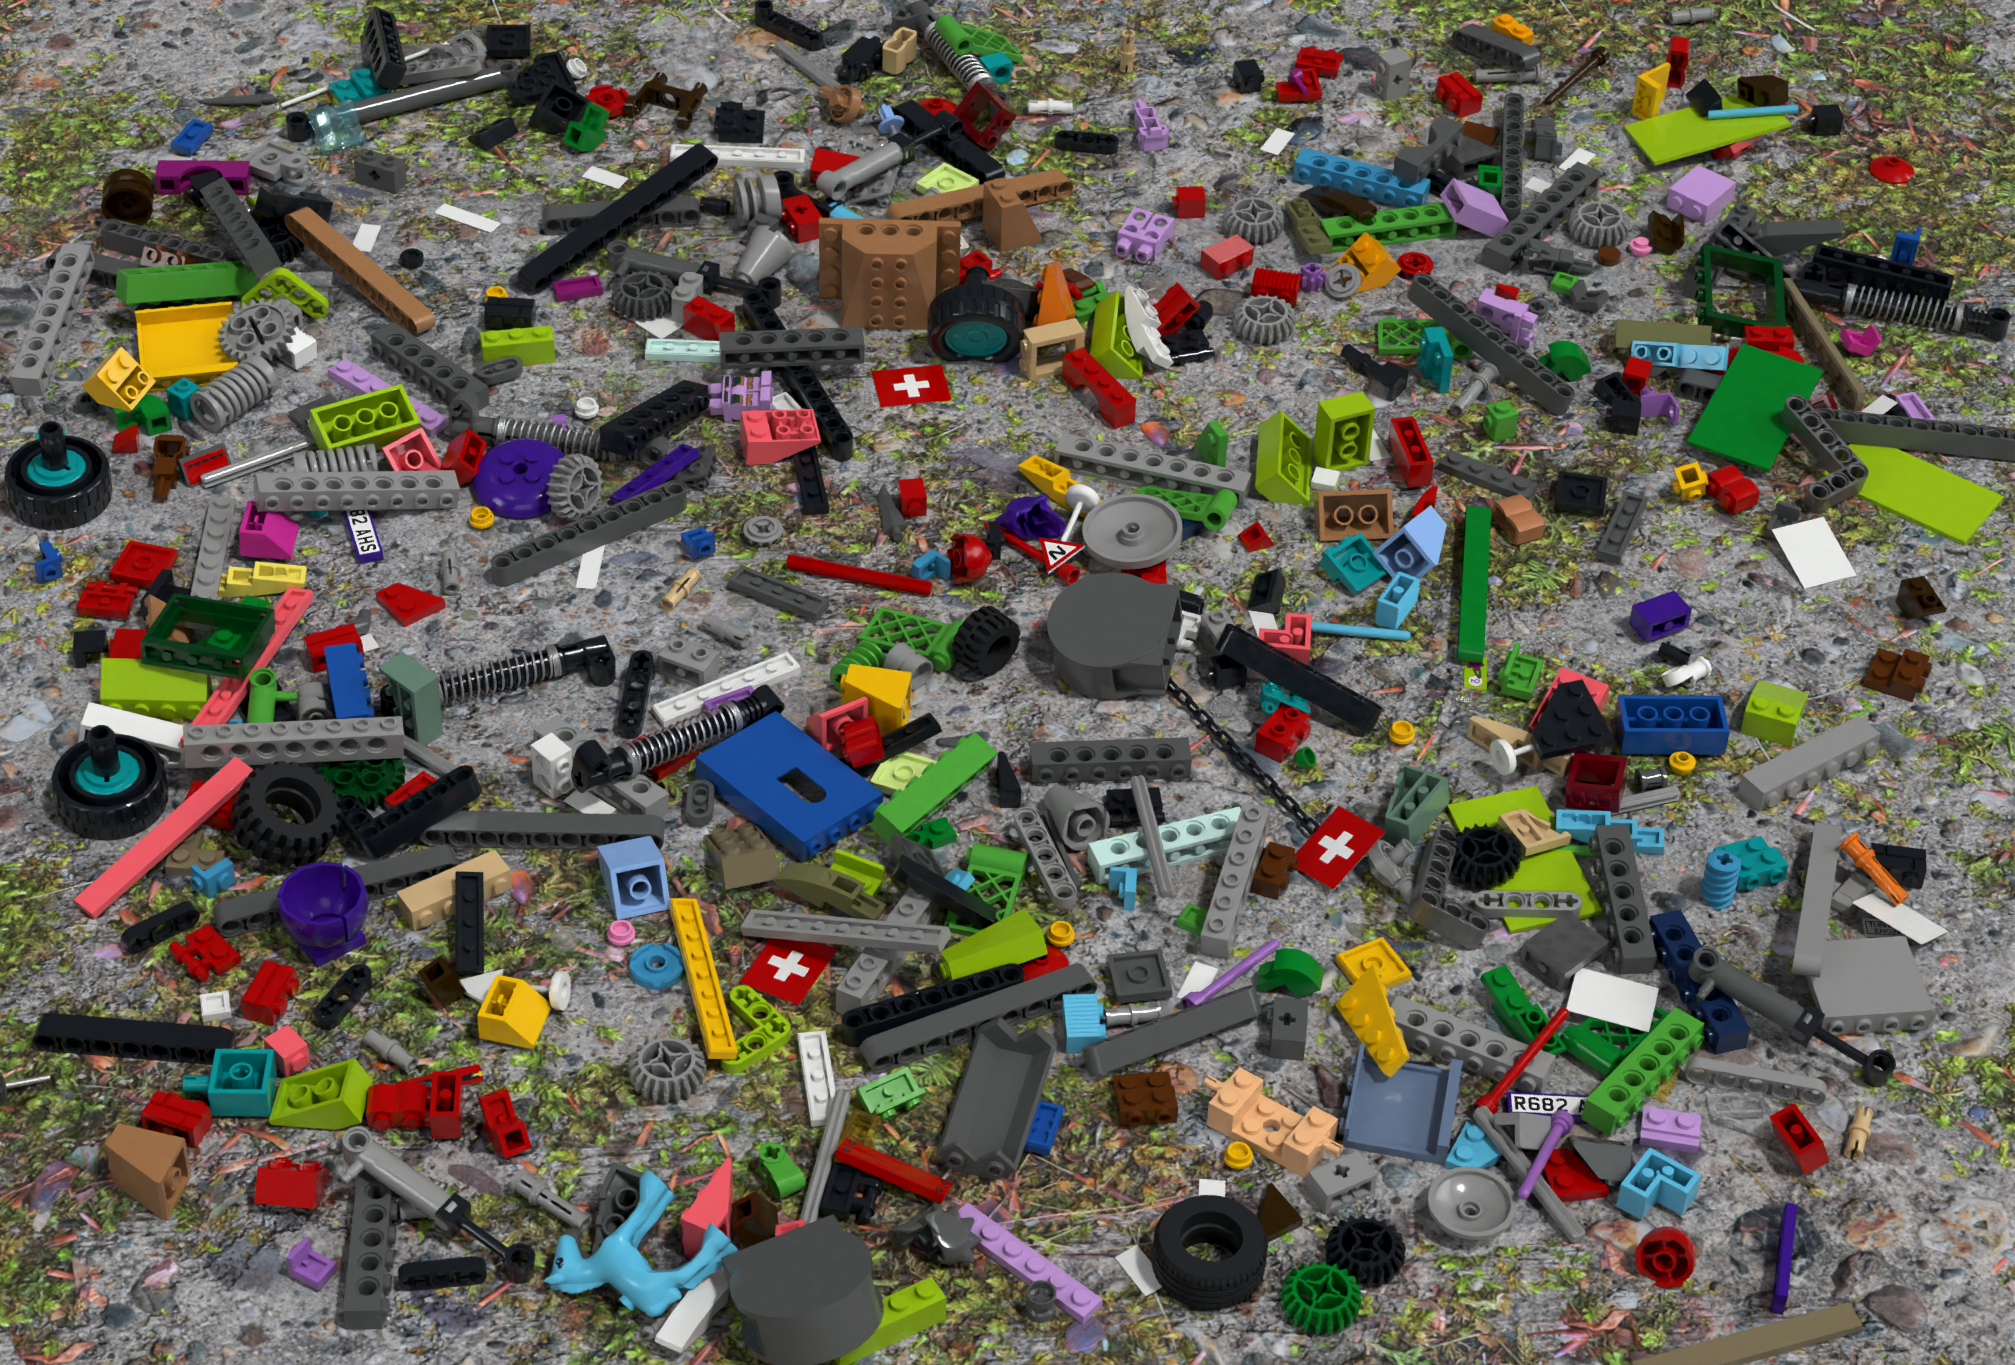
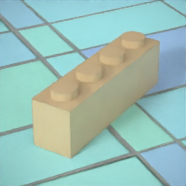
[397,849,512,931]

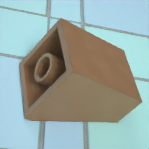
[982,177,1042,252]
[104,1123,191,1221]

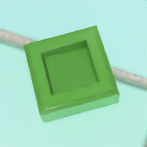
[1549,271,1579,296]
[1176,903,1208,937]

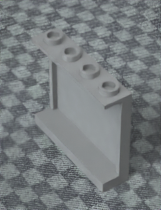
[1805,936,1933,1036]

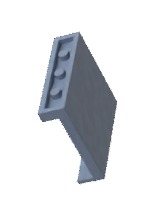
[1338,1043,1463,1165]

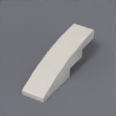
[654,1266,730,1353]

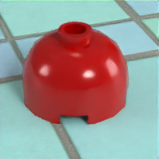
[947,533,992,584]
[1635,1226,1696,1289]

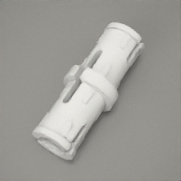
[1028,98,1073,116]

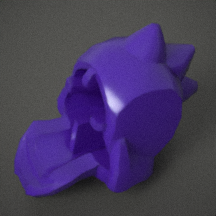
[995,494,1065,540]

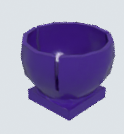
[277,861,369,968]

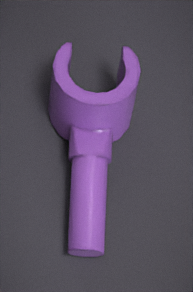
[552,414,567,431]

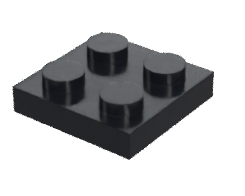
[486,24,531,58]
[1554,471,1608,517]

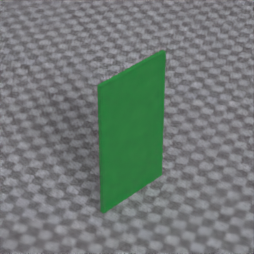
[1686,343,1824,473]

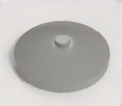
[1082,494,1183,569]

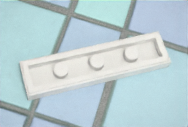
[797,1030,836,1127]

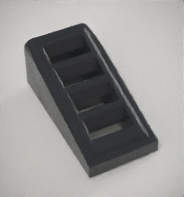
[1593,372,1639,406]
[996,752,1022,808]

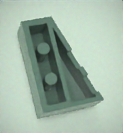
[378,652,443,746]
[1385,763,1449,846]

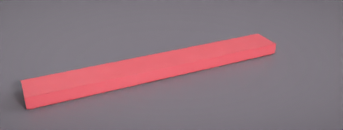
[74,756,253,919]

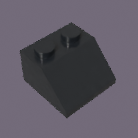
[528,79,592,134]

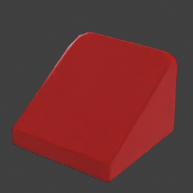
[1495,283,1520,302]
[113,424,140,454]
[1238,521,1274,552]

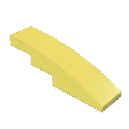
[218,561,307,597]

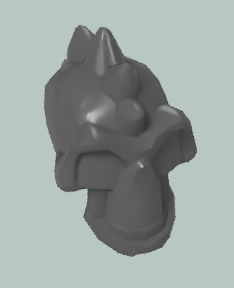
[888,1203,982,1265]

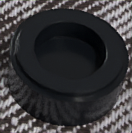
[400,248,424,269]

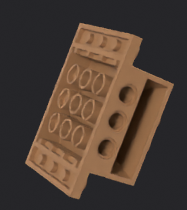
[819,218,961,330]

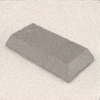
[1830,871,1876,917]

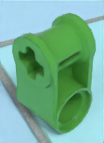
[758,1142,806,1200]

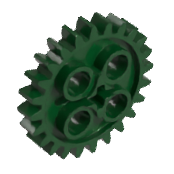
[317,758,405,810]

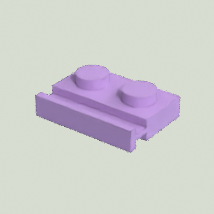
[1639,1106,1701,1154]

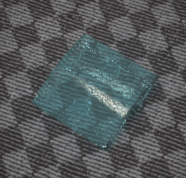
[307,99,367,154]

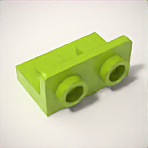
[829,849,885,898]

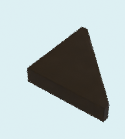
[1260,1182,1303,1242]

